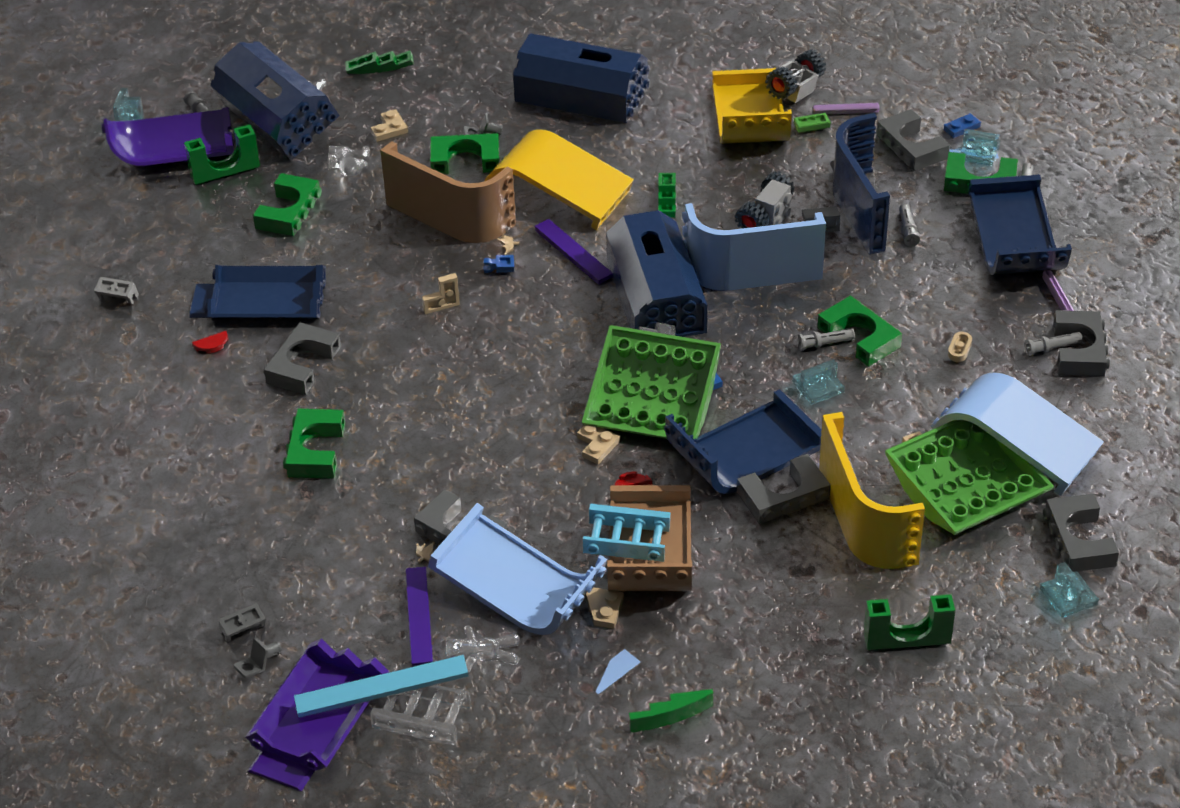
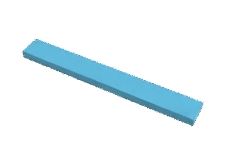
[294,655,469,717]

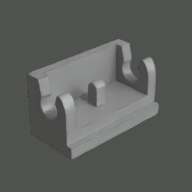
[94,277,139,304]

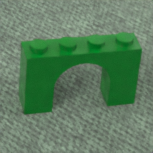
[184,124,260,184]
[430,133,500,175]
[944,152,1018,194]
[253,173,322,236]
[817,295,902,367]
[283,408,345,479]
[863,594,956,650]

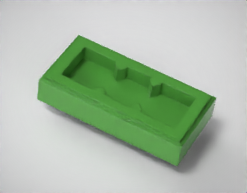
[793,113,831,133]

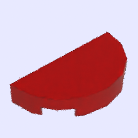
[192,331,228,354]
[614,471,653,485]

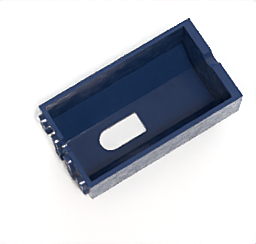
[513,33,650,124]
[210,41,340,161]
[606,210,708,337]

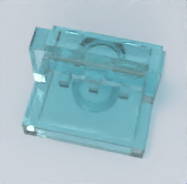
[113,88,145,121]
[961,129,1001,166]
[792,359,845,405]
[1040,562,1099,618]

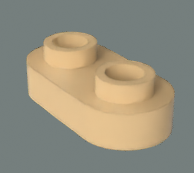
[948,332,972,362]

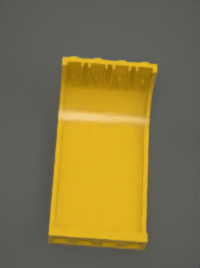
[712,68,792,144]
[485,130,634,231]
[819,412,925,569]

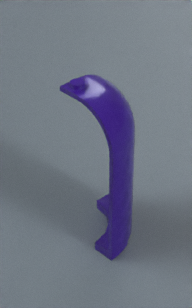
[101,107,234,166]

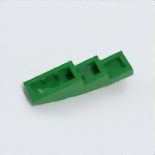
[346,51,414,74]
[658,173,676,218]
[629,689,714,733]

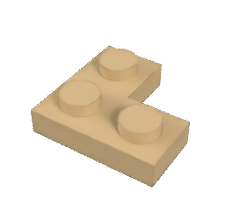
[371,109,408,142]
[422,273,460,314]
[577,425,620,465]

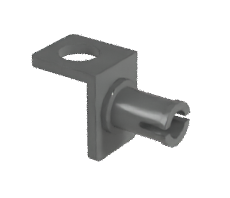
[463,113,503,135]
[233,638,282,678]

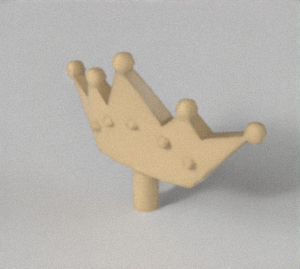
[497,234,519,255]
[416,542,435,564]

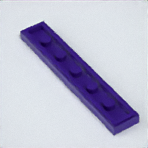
[535,219,613,285]
[406,566,433,667]

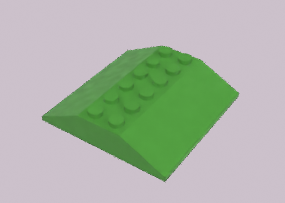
[582,325,721,439]
[885,420,1054,534]

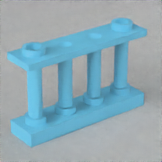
[583,504,671,562]

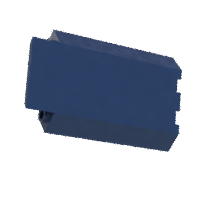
[190,265,326,318]

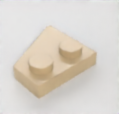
[585,587,624,629]

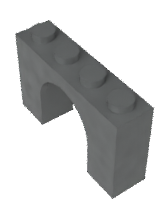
[876,109,950,171]
[1053,310,1110,376]
[263,323,341,395]
[737,454,831,524]
[414,489,508,545]
[1043,493,1119,573]

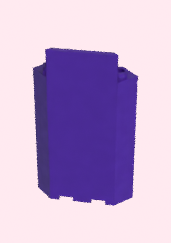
[245,638,389,791]

